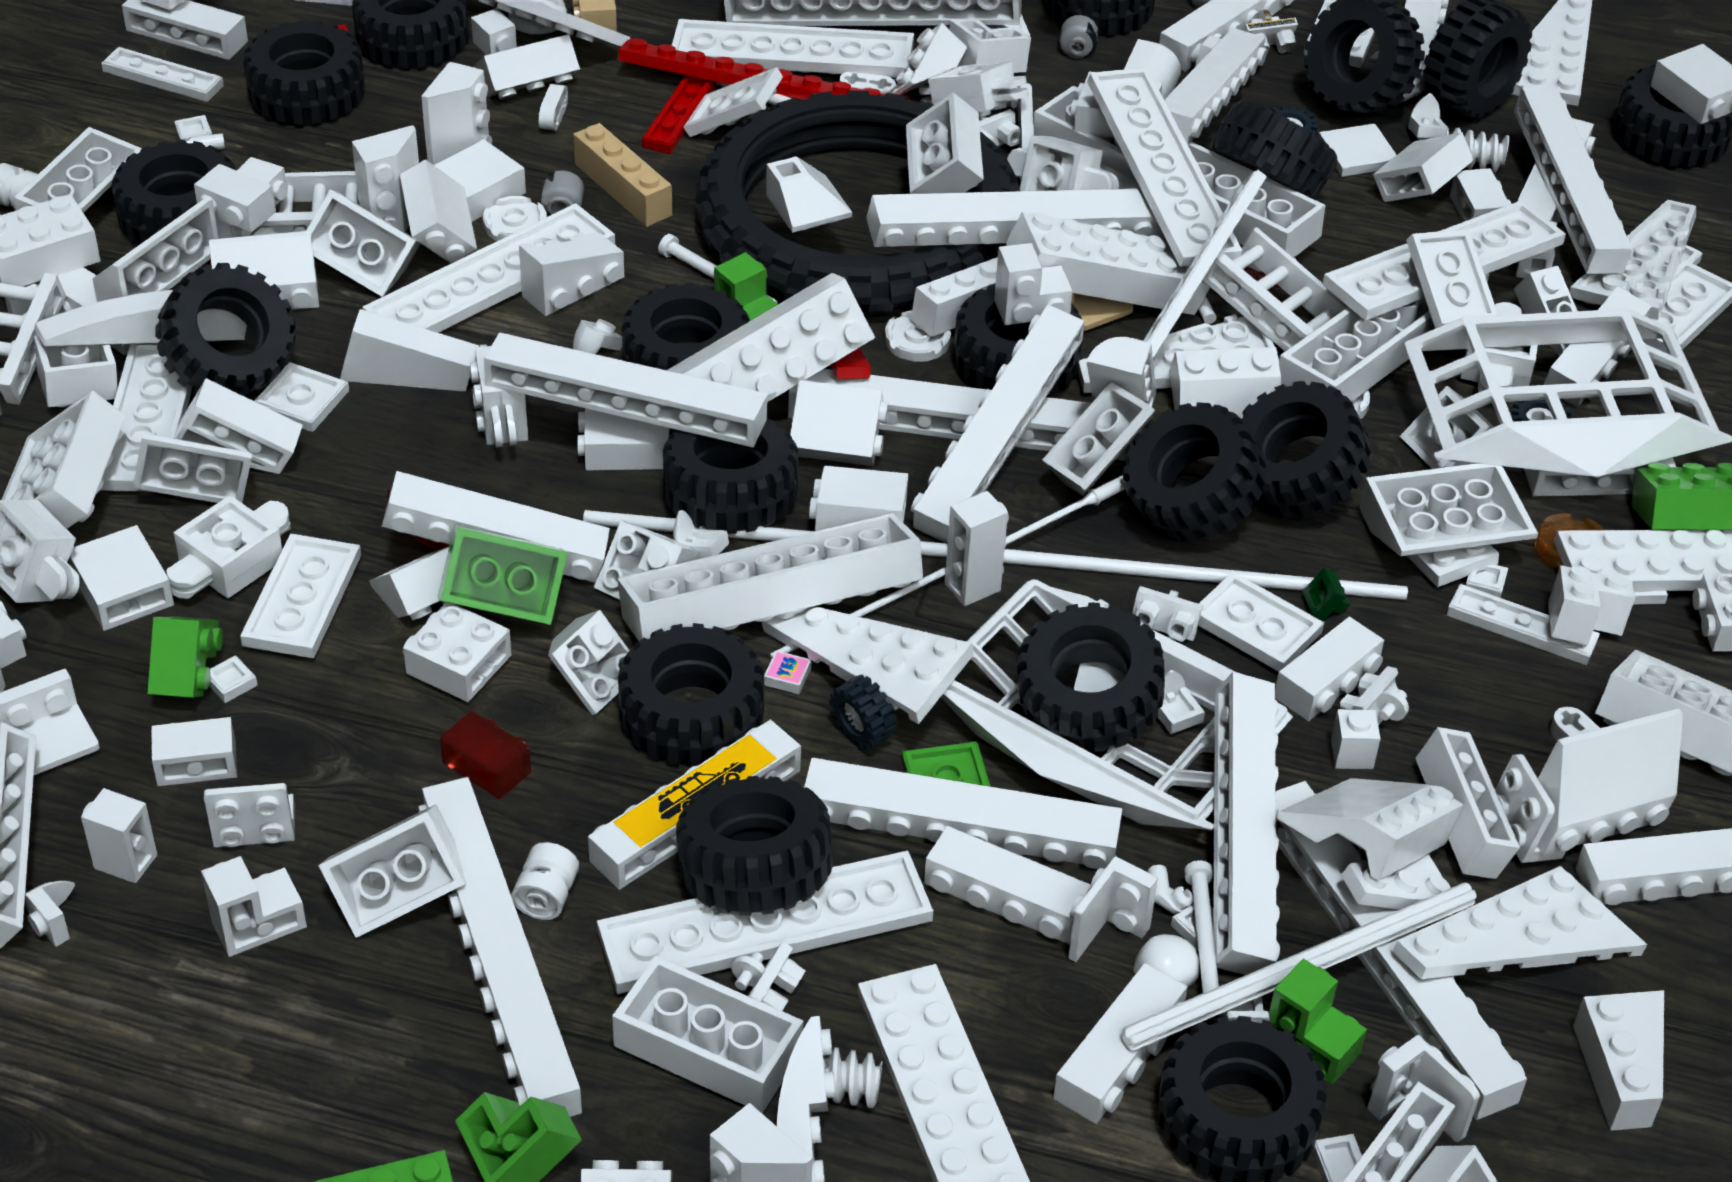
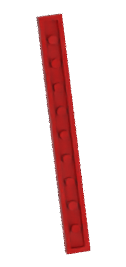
[618,38,918,103]

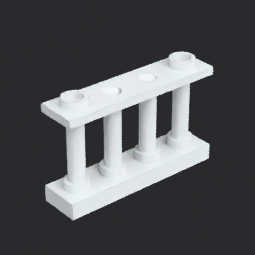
[249,171,359,236]
[1202,227,1348,351]
[0,273,66,405]

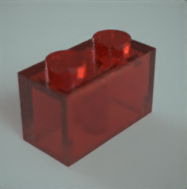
[440,710,531,800]

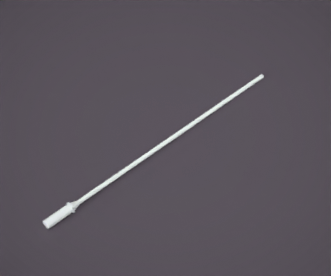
[769,475,1126,660]

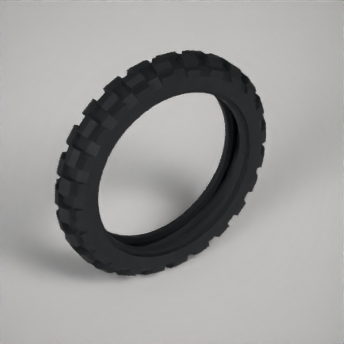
[696,90,1020,317]

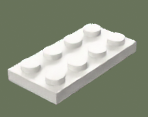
[1643,260,1732,354]
[240,534,361,658]

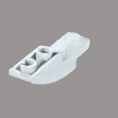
[777,1016,836,1182]

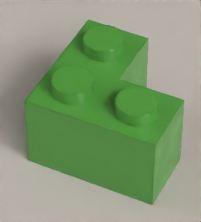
[714,252,778,321]
[147,616,223,698]
[1269,958,1367,1085]
[455,1092,582,1182]

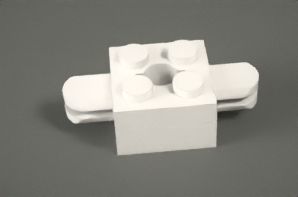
[919,61,1029,117]
[1007,136,1119,191]
[1461,302,1538,392]
[470,344,528,448]
[166,495,291,599]
[0,499,80,603]

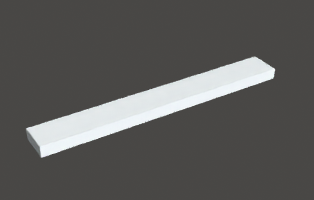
[1143,170,1267,358]

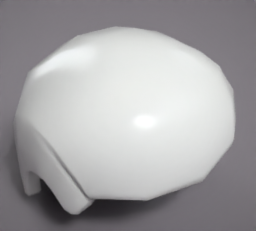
[1133,934,1200,988]

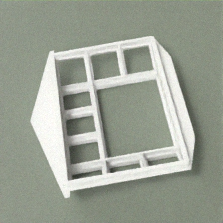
[1404,309,1732,477]
[941,579,1293,830]

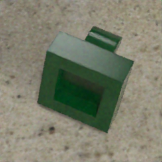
[1302,568,1351,621]

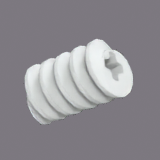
[1445,126,1509,174]
[824,1047,883,1109]

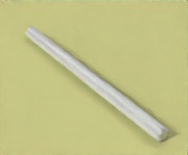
[1121,883,1477,1051]

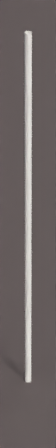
[583,510,1408,601]

